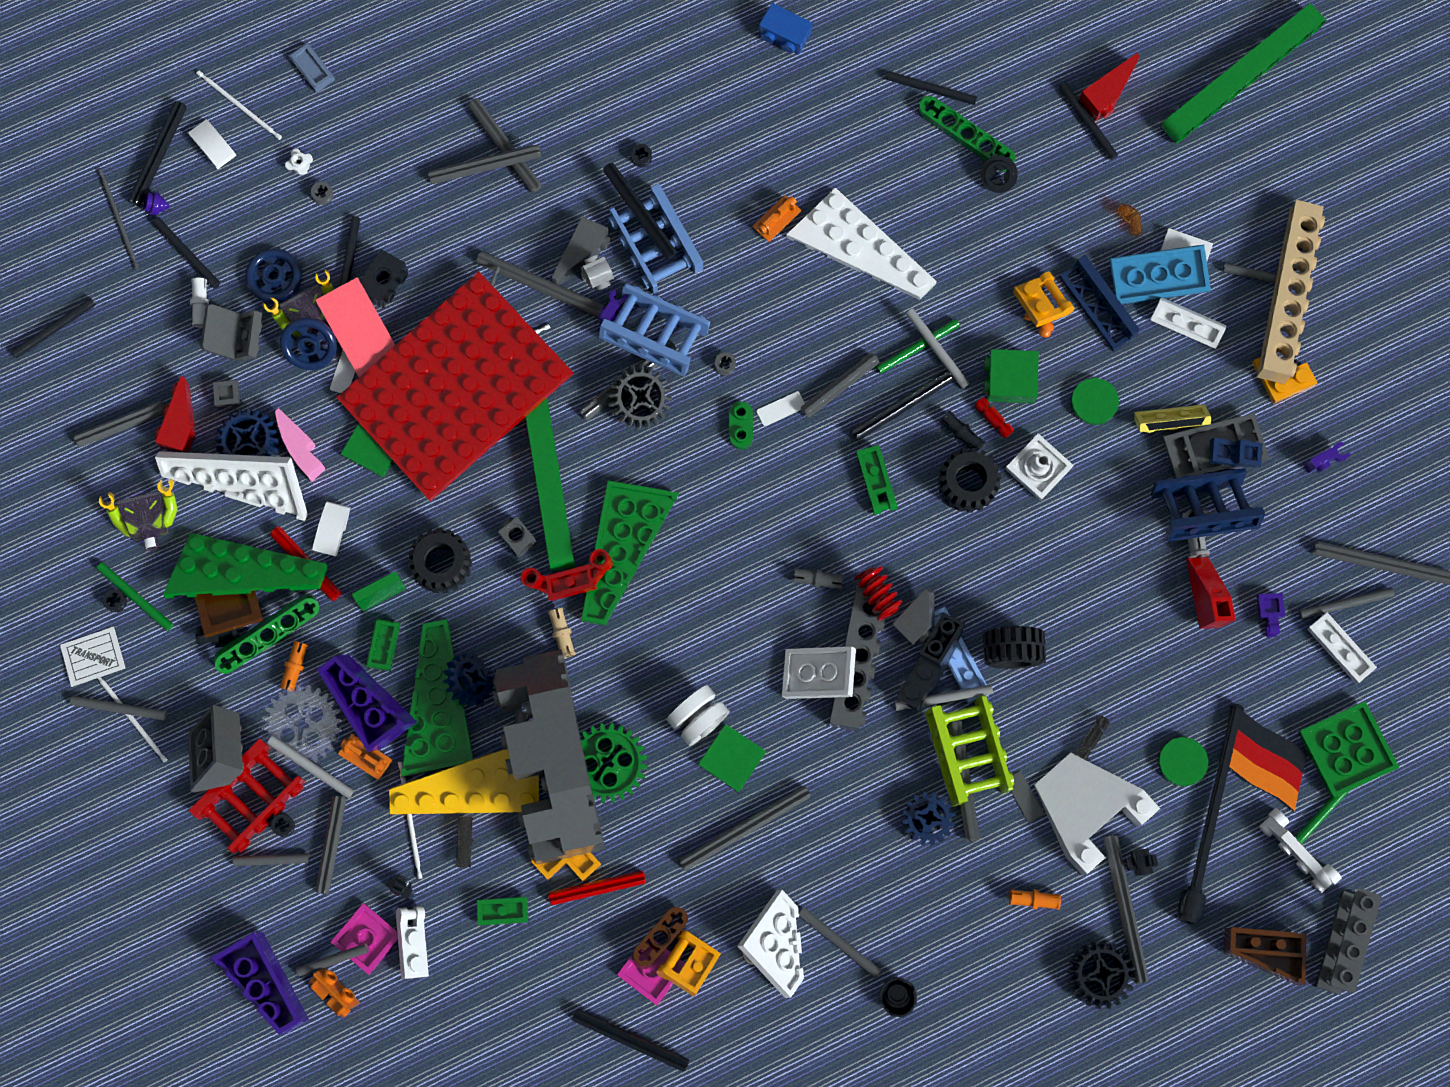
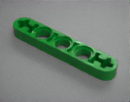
[918,96,1016,172]
[213,594,319,674]

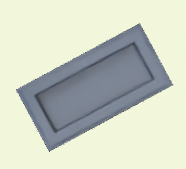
[289,43,335,93]

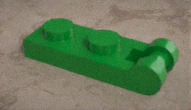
[856,445,897,515]

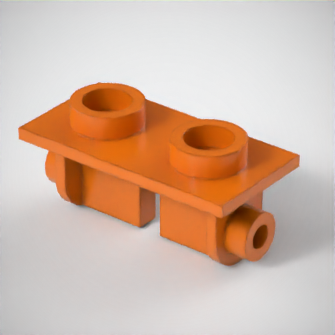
[752,195,802,242]
[338,734,392,780]
[309,968,360,1018]

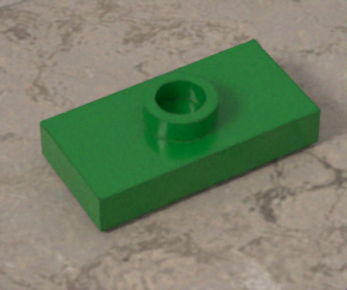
[366,619,401,672]

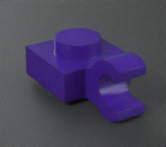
[598,290,627,326]
[1304,442,1350,473]
[1256,593,1285,637]

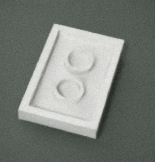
[782,646,856,699]

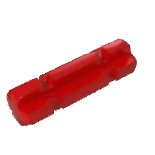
[975,397,1014,438]

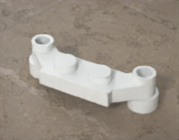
[1259,808,1342,893]

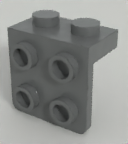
[200,304,262,362]

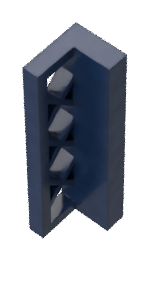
[1059,255,1140,352]

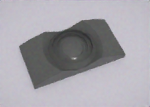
[1163,413,1269,478]

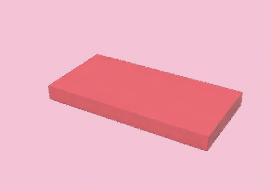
[315,277,395,377]

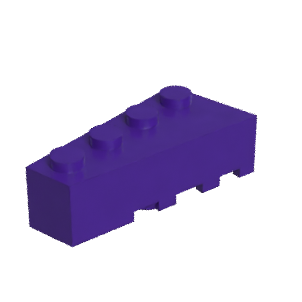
[317,654,417,752]
[211,932,309,1035]

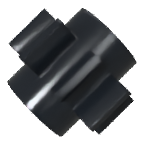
[1126,848,1158,876]

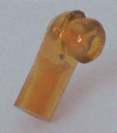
[1117,204,1142,236]

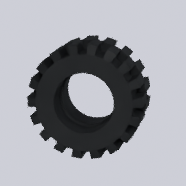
[938,448,1001,513]
[408,528,472,593]
[983,626,1046,669]

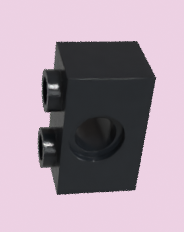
[360,249,408,308]

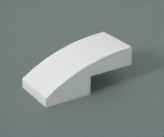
[188,119,236,169]
[312,501,351,556]

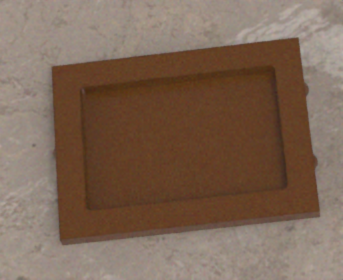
[195,591,263,638]

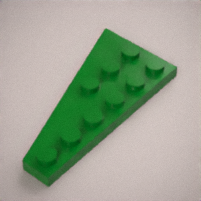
[581,481,679,626]
[163,533,328,599]
[401,619,474,778]

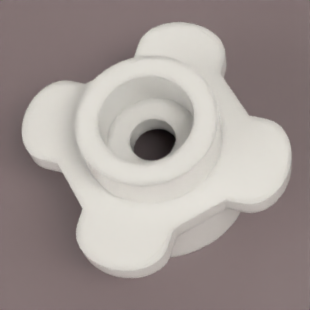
[285,149,313,175]

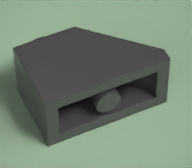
[893,589,935,645]

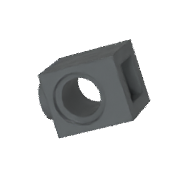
[498,517,537,558]

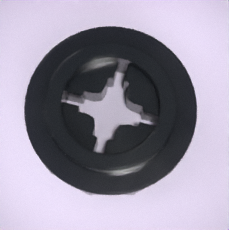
[981,155,1018,193]

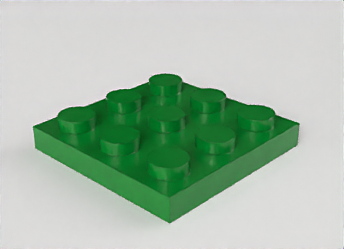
[1298,701,1400,799]

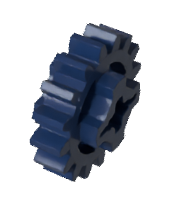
[443,653,493,707]
[901,792,956,846]

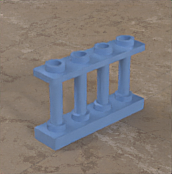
[608,183,703,294]
[599,284,710,377]

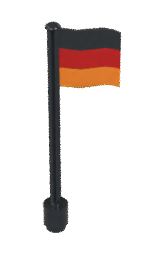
[1177,703,1307,925]

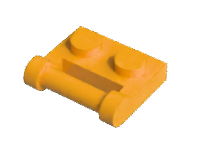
[1013,272,1074,327]
[656,930,721,997]

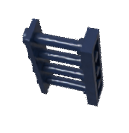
[1151,468,1265,542]

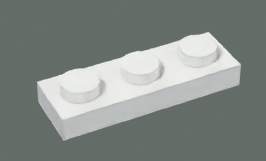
[1151,297,1226,349]
[1307,613,1377,684]

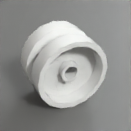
[667,685,730,746]

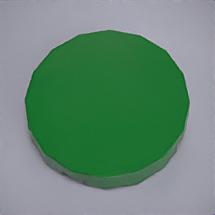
[1071,378,1119,425]
[1158,737,1209,787]

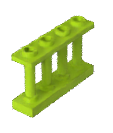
[925,695,1014,807]

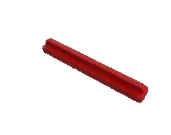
[270,526,342,601]
[548,871,646,905]

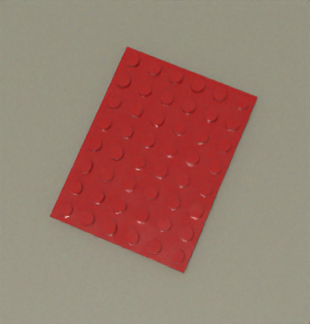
[336,271,574,502]

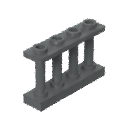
[1314,888,1382,995]

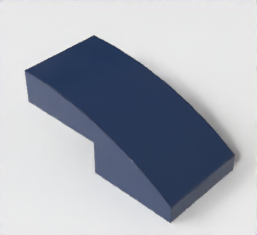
[1209,437,1263,467]

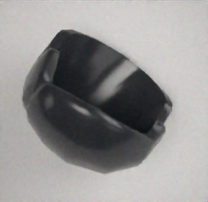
[879,977,918,1017]

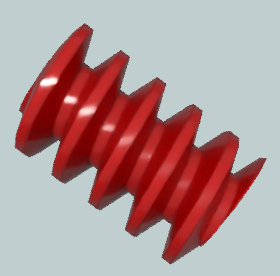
[854,566,903,621]

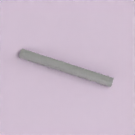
[906,308,970,389]
[895,684,993,711]
[267,735,354,799]

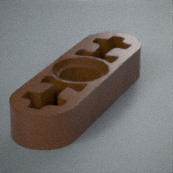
[632,907,688,969]

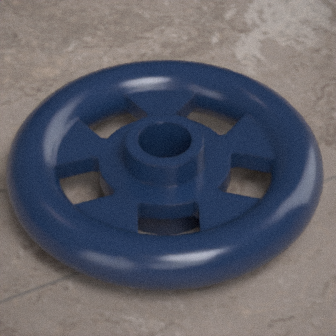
[245,249,302,303]
[280,317,337,370]

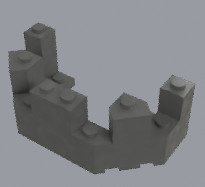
[493,649,606,865]

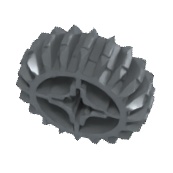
[607,364,672,429]

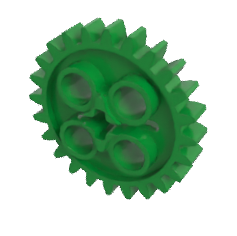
[581,723,648,804]

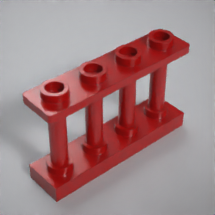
[189,738,306,853]

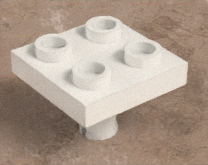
[1005,434,1074,501]

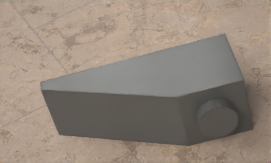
[552,217,610,285]

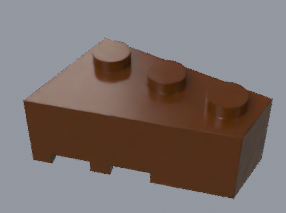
[1224,927,1307,986]

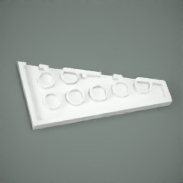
[786,188,937,300]
[155,452,308,521]

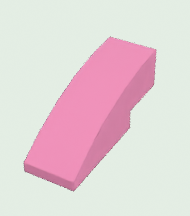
[275,408,325,482]

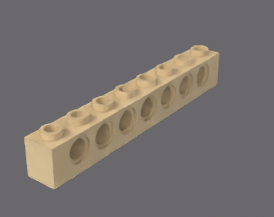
[1257,200,1325,384]

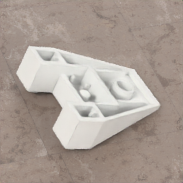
[1034,753,1160,876]

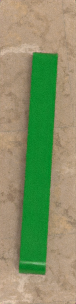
[1160,3,1327,144]
[526,398,575,572]

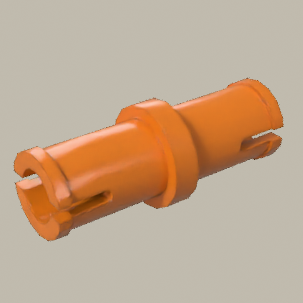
[279,641,309,692]
[1009,889,1061,910]

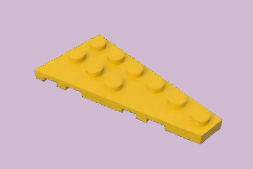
[389,749,539,814]

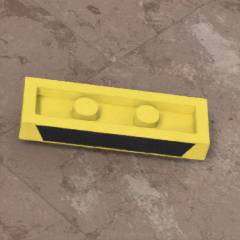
[1134,404,1211,433]

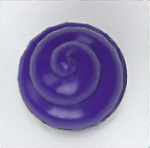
[144,192,169,215]

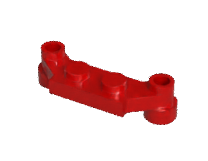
[521,549,613,601]

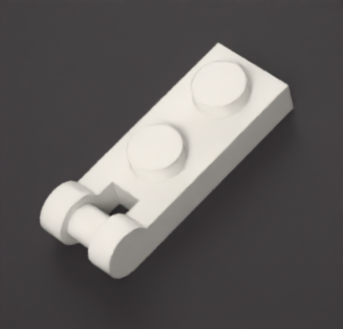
[396,906,429,979]

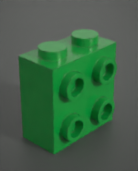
[983,349,1039,404]

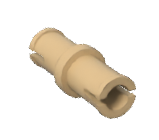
[548,608,576,658]

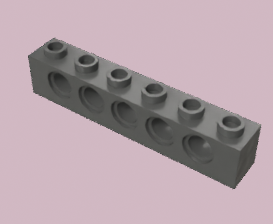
[829,581,885,732]

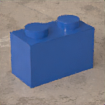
[759,3,813,55]

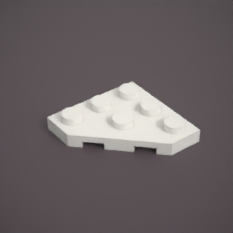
[738,890,804,998]

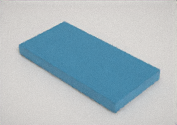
[1109,244,1211,305]

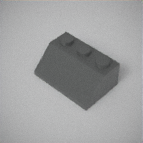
[188,705,244,792]

